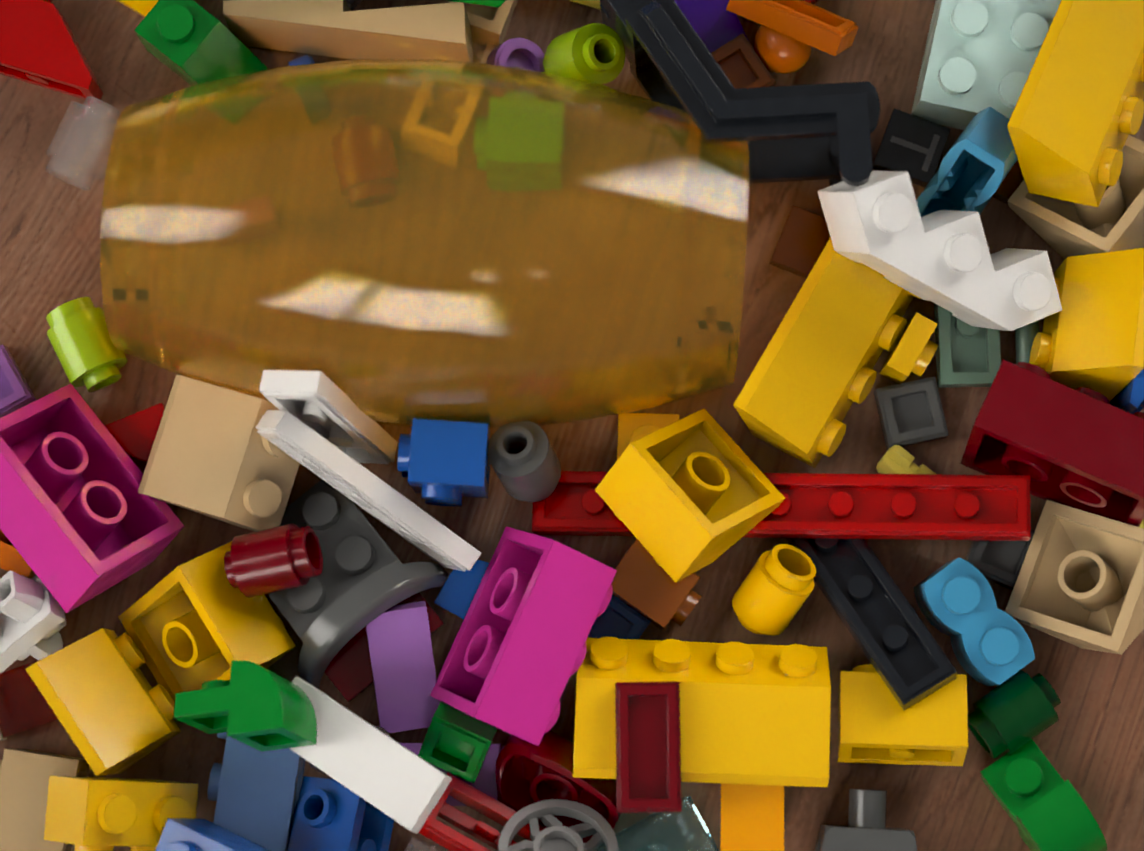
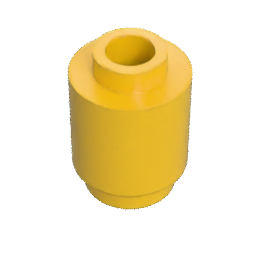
[732,544,816,636]

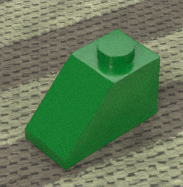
[134,0,276,122]

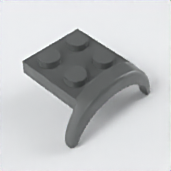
[256,480,449,689]

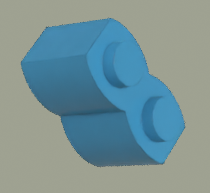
[916,107,1018,217]
[914,557,1035,686]

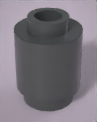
[487,420,561,502]

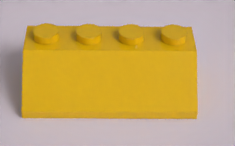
[1007,0,1144,208]
[733,237,921,468]
[573,637,831,788]

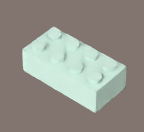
[911,0,1061,130]

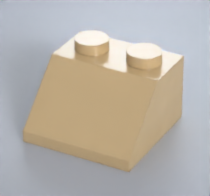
[137,374,300,531]

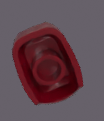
[495,730,621,843]

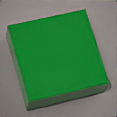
[418,702,498,784]

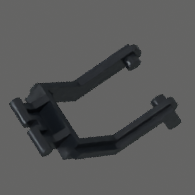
[600,0,880,186]

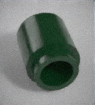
[968,670,1061,759]

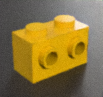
[838,664,968,766]
[44,775,199,851]

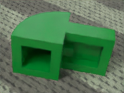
[174,660,317,752]
[980,739,1108,851]

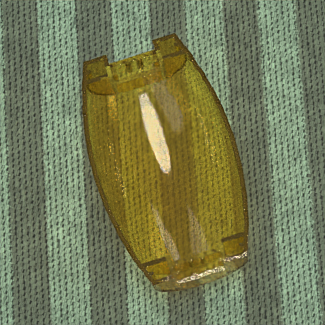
[100,59,749,429]

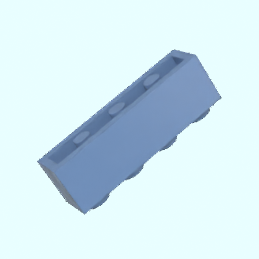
[207,732,306,851]

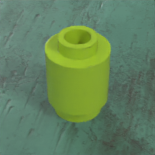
[543,23,625,93]
[46,297,128,392]

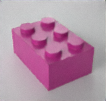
[0,383,185,613]
[429,526,617,746]

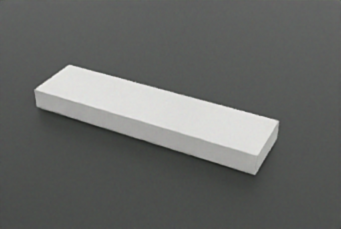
[255,410,481,572]

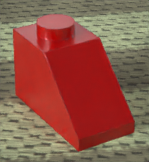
[0,0,104,104]

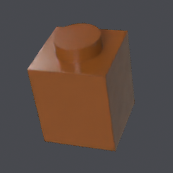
[611,538,702,630]

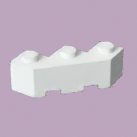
[817,171,1063,331]

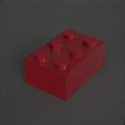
[960,359,1144,527]

